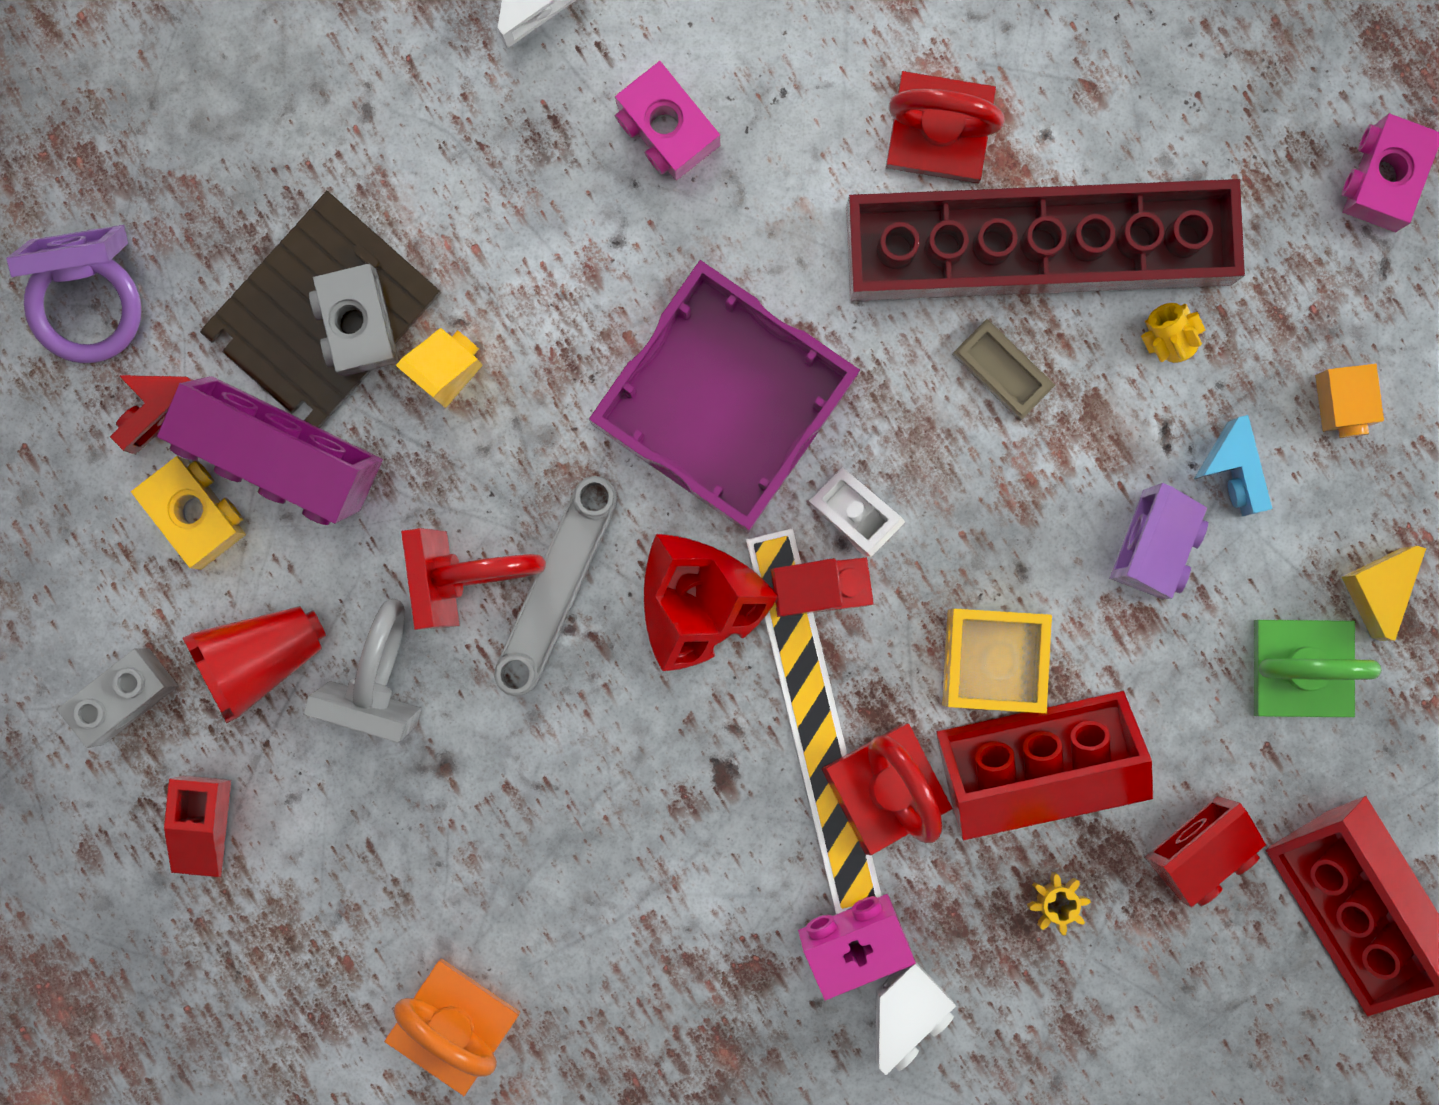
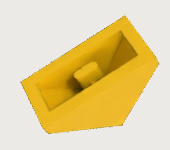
[1342,546,1426,641]

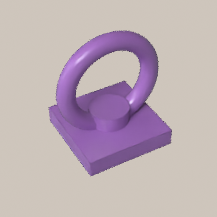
[6,225,141,363]

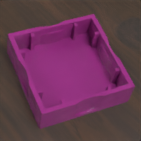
[589,260,860,533]

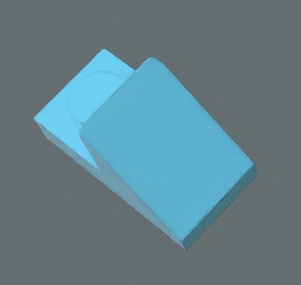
[1194,415,1272,517]

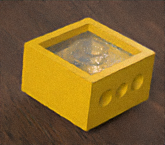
[942,609,1052,713]

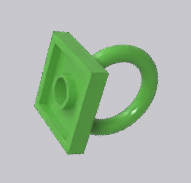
[1254,620,1382,717]

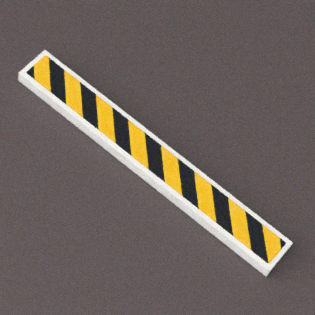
[746,528,882,914]

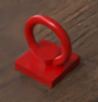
[885,71,1005,184]
[401,528,546,630]
[821,723,953,855]

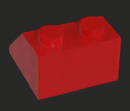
[1144,796,1266,908]

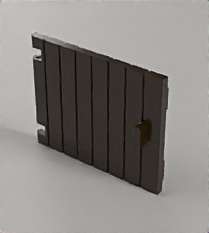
[200,190,442,428]

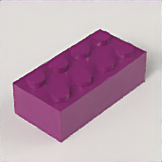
[157,376,383,525]

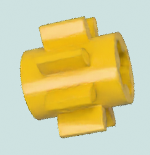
[1141,303,1206,363]
[1027,872,1091,935]

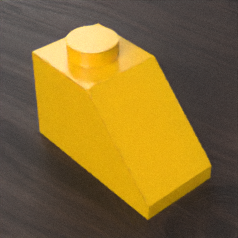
[396,328,483,408]

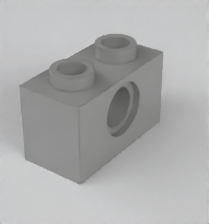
[309,263,399,376]
[56,648,178,748]

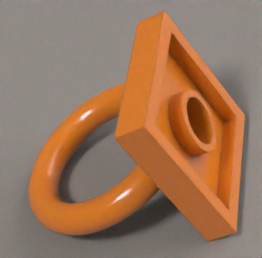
[384,958,520,1096]

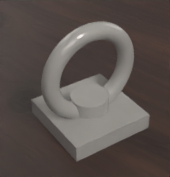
[303,598,422,743]

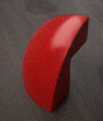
[644,534,778,671]

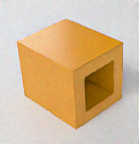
[1315,363,1384,438]

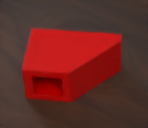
[164,775,231,877]

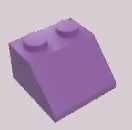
[1109,483,1208,600]

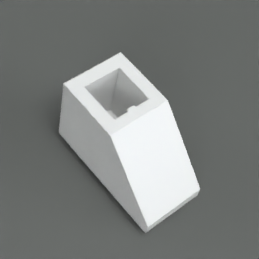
[876,963,956,1075]

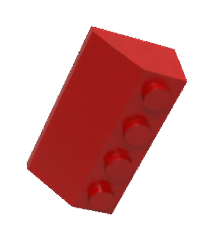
[936,691,1153,841]
[1265,796,1439,1017]

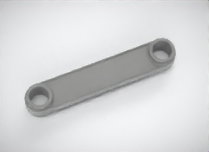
[494,476,617,696]

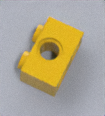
[130,456,247,570]

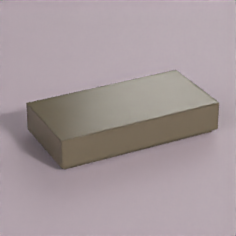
[952,319,1055,421]

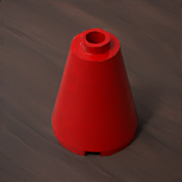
[183,606,326,724]

